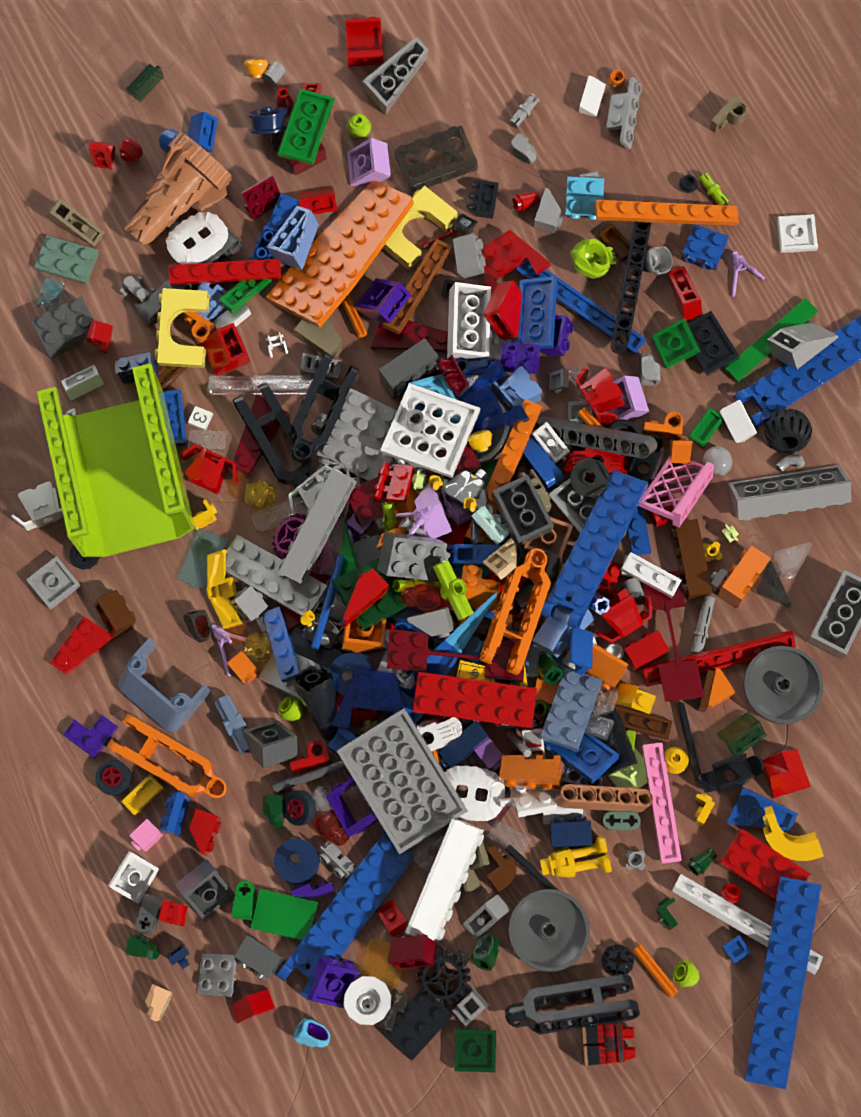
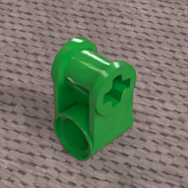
[232,881,255,920]

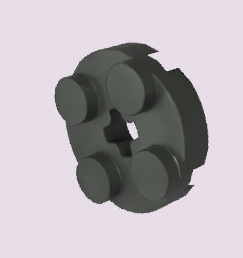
[570,458,609,497]

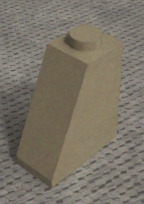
[294,319,342,357]

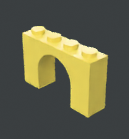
[382,186,458,271]
[155,288,210,368]

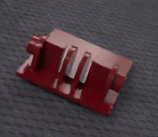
[241,175,281,219]
[433,355,468,398]

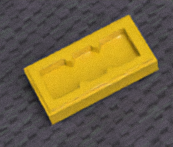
[121,774,164,816]

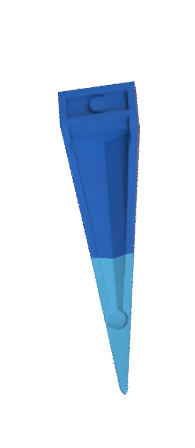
[381,593,497,725]

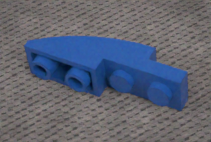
[250,193,299,260]
[446,544,517,565]

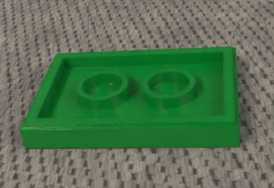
[250,889,319,940]

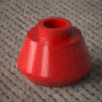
[119,138,143,162]

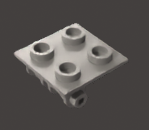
[197,953,237,997]

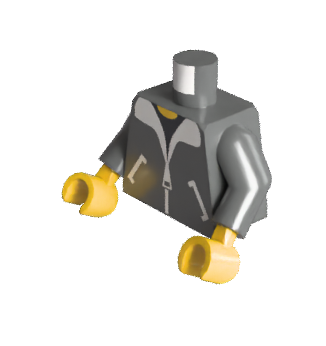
[428,469,488,516]
[300,596,344,649]

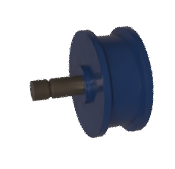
[248,107,288,150]
[330,652,376,697]
[274,838,320,885]

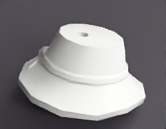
[344,976,391,1025]

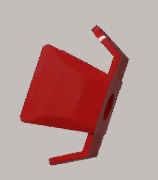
[575,368,625,423]
[180,444,238,495]
[564,448,629,482]
[593,588,652,643]

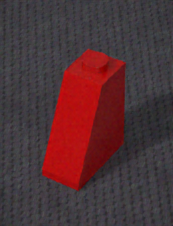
[483,280,522,340]

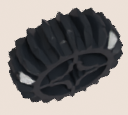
[416,949,471,1005]

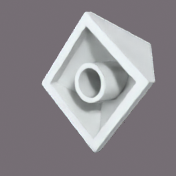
[108,851,159,904]

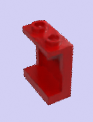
[345,17,383,67]

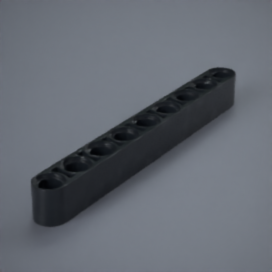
[610,201,652,354]

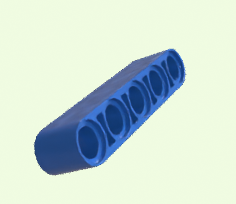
[507,410,564,490]

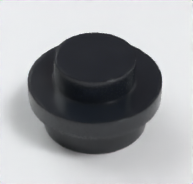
[679,175,698,193]

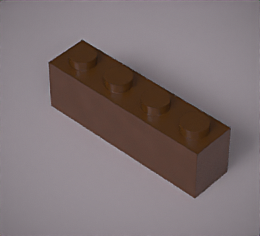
[671,519,712,600]

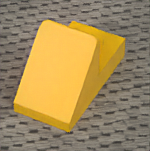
[612,683,656,714]

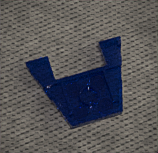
[458,359,530,433]
[332,668,404,728]

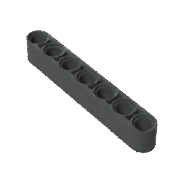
[137,229,242,326]
[532,416,657,458]

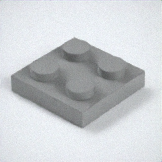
[27,556,81,610]

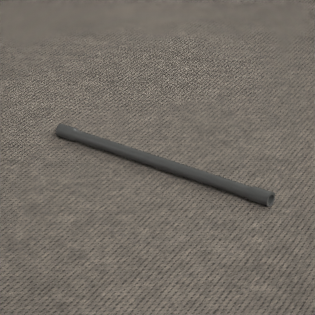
[272,718,480,794]

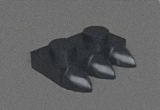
[466,180,499,219]

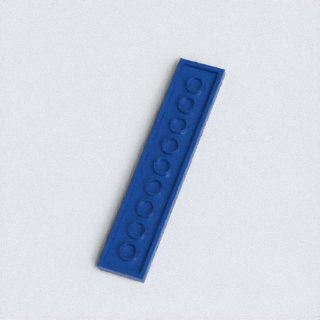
[744,876,821,1089]

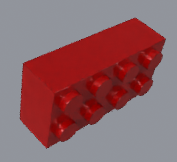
[718,829,810,902]

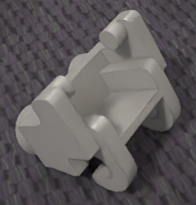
[119,276,156,309]

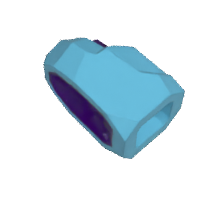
[293,1018,330,1048]

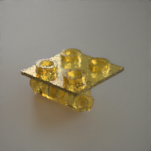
[359,937,403,989]

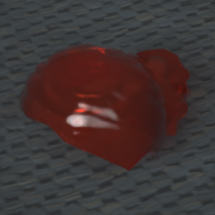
[400,583,441,612]
[315,810,350,846]

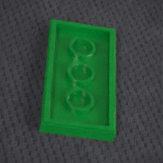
[278,89,335,165]

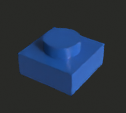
[722,935,751,964]

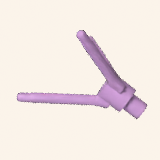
[731,251,765,297]
[395,506,433,535]
[211,624,258,676]

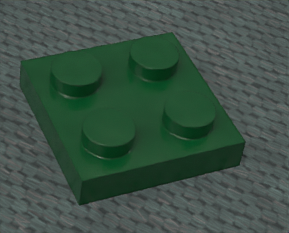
[454,1029,496,1073]

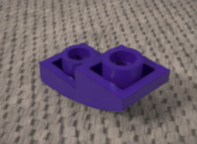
[291,881,335,898]

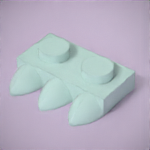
[472,504,510,545]

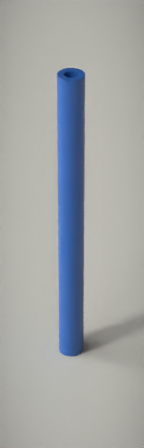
[311,555,345,650]

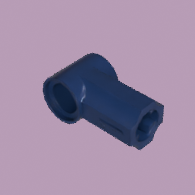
[456,357,493,380]

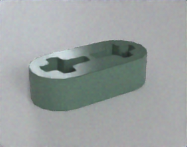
[602,811,641,831]

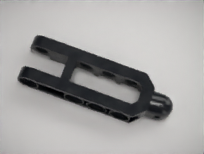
[288,352,359,463]
[232,382,312,497]
[505,974,640,1035]

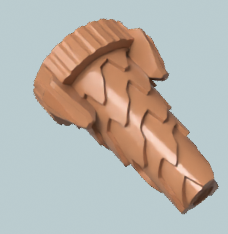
[124,131,232,245]

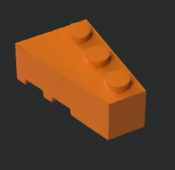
[717,545,771,609]
[499,755,563,792]

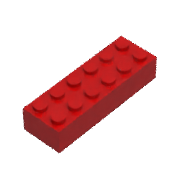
[412,672,537,728]

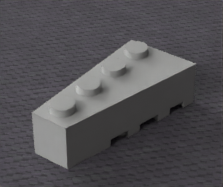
[362,37,429,115]

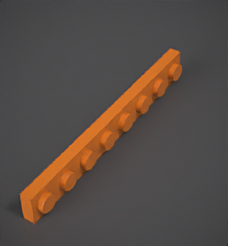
[594,200,739,226]
[465,399,543,545]

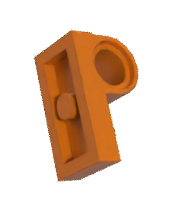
[183,312,217,345]
[643,412,683,440]

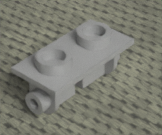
[318,841,356,881]

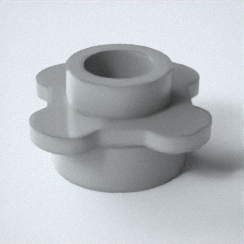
[625,850,645,870]

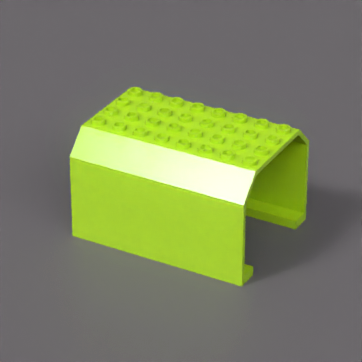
[37,363,195,557]

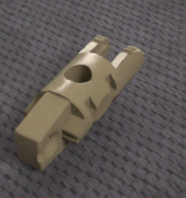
[518,469,551,512]

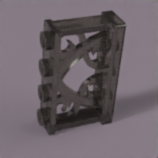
[394,125,478,194]

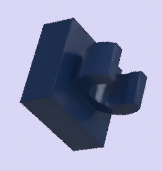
[167,943,190,969]

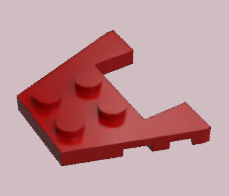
[481,230,552,297]

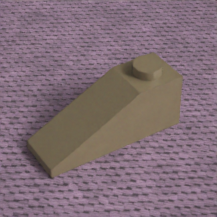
[45,198,105,247]

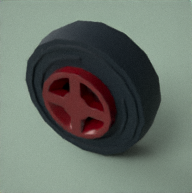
[95,760,131,795]
[283,790,316,826]

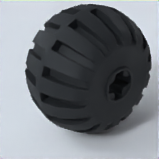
[764,409,812,453]

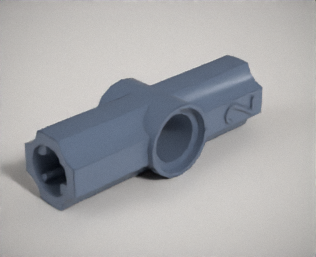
[214,695,250,755]

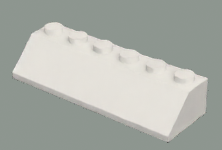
[405,819,484,942]

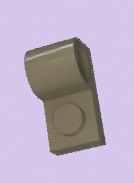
[709,95,747,133]

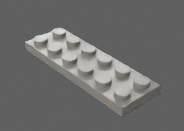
[226,535,328,617]

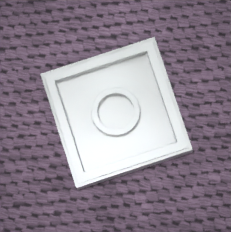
[777,214,818,253]

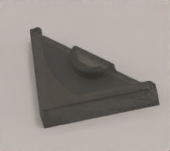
[756,561,791,607]

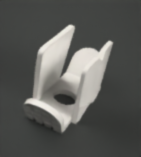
[288,465,342,515]
[11,482,64,531]
[416,716,462,751]

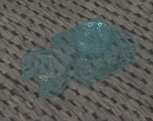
[36,276,65,311]

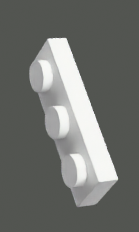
[621,552,682,598]

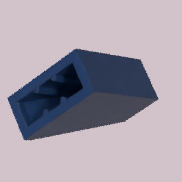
[439,721,489,769]

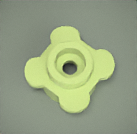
[412,471,426,490]
[722,524,739,543]

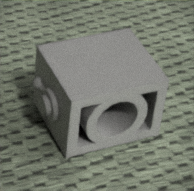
[229,586,268,623]

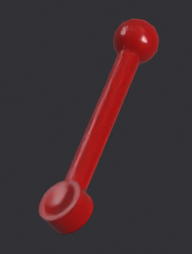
[421,229,456,249]

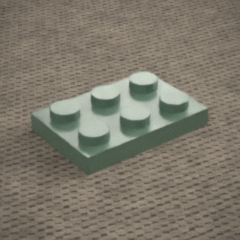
[34,235,99,285]

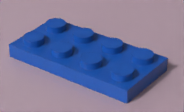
[516,276,557,349]
[539,723,619,784]

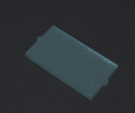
[178,528,228,590]

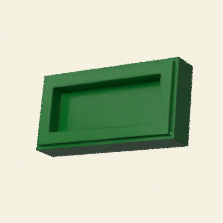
[688,407,724,448]

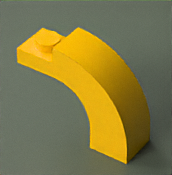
[762,806,824,861]

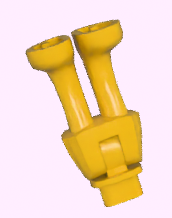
[540,835,612,877]

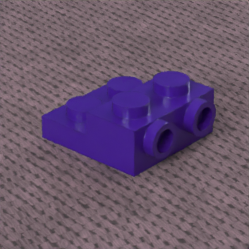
[540,315,573,356]
[501,342,540,374]
[308,955,360,1008]

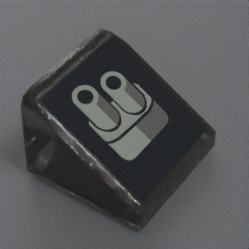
[453,213,478,235]

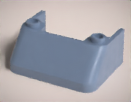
[118,637,212,733]

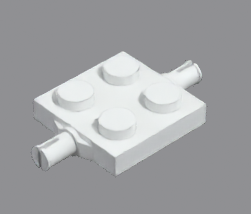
[499,785,565,817]

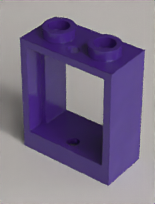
[355,278,411,324]
[326,775,379,837]

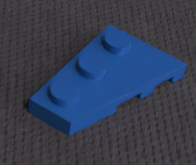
[726,787,798,832]

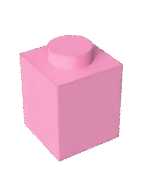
[130,819,163,852]

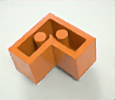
[461,564,501,612]

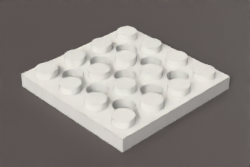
[380,383,480,478]

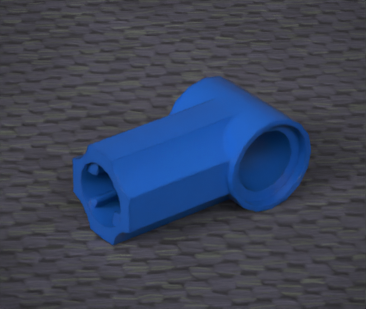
[588,593,610,614]

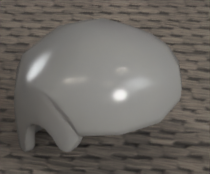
[644,247,673,275]
[702,446,733,476]

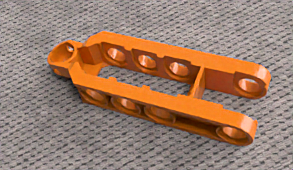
[480,548,551,675]
[107,713,227,799]

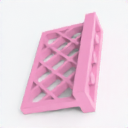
[639,457,714,528]

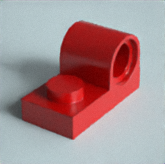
[88,142,115,169]
[86,321,113,354]
[290,740,331,773]
[159,900,188,926]

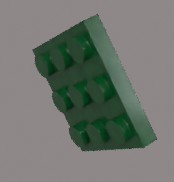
[332,557,413,631]

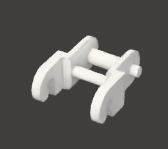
[266,332,288,358]

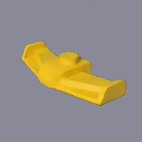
[206,550,243,629]

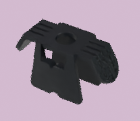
[628,435,664,484]
[698,753,764,793]

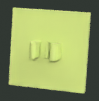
[608,747,647,789]

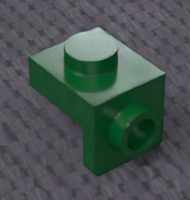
[656,897,678,930]

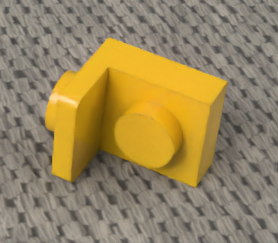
[193,499,218,530]
[694,793,715,826]

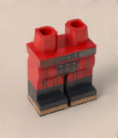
[581,1024,636,1066]

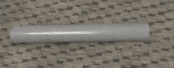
[506,730,531,757]

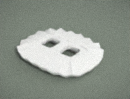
[166,211,228,264]
[445,766,506,821]

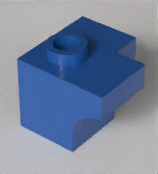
[328,726,358,758]

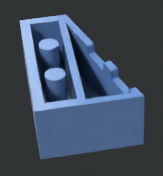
[266,206,319,270]
[532,598,595,658]

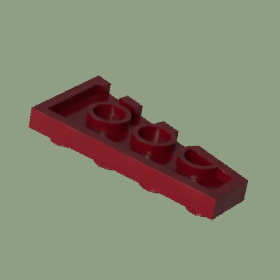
[371,321,448,352]
[233,394,289,476]

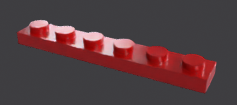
[169,259,281,285]

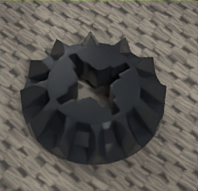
[69,545,101,570]
[602,944,634,976]

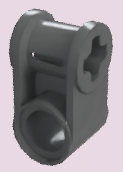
[135,894,165,935]

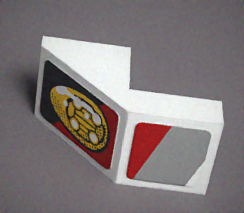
[522,728,545,759]

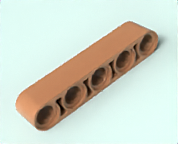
[555,784,653,813]

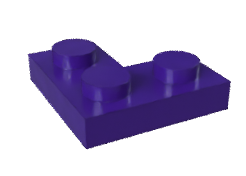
[63,715,119,759]

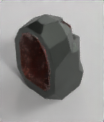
[183,610,212,643]

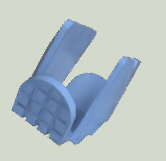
[492,366,542,415]

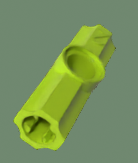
[433,559,474,620]

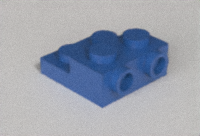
[681,224,729,271]
[160,791,190,837]

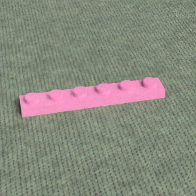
[642,743,682,864]

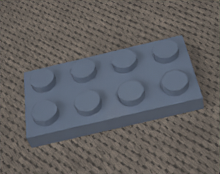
[540,667,603,752]

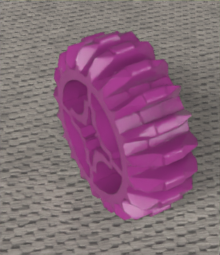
[272,513,307,560]

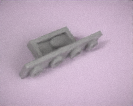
[606,77,642,150]

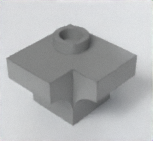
[453,982,489,1026]

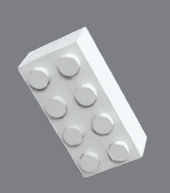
[447,282,491,360]

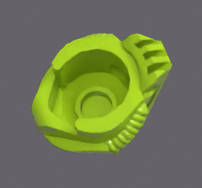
[570,238,617,279]

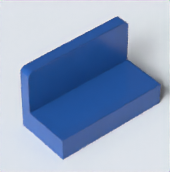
[188,111,218,153]
[570,628,593,675]

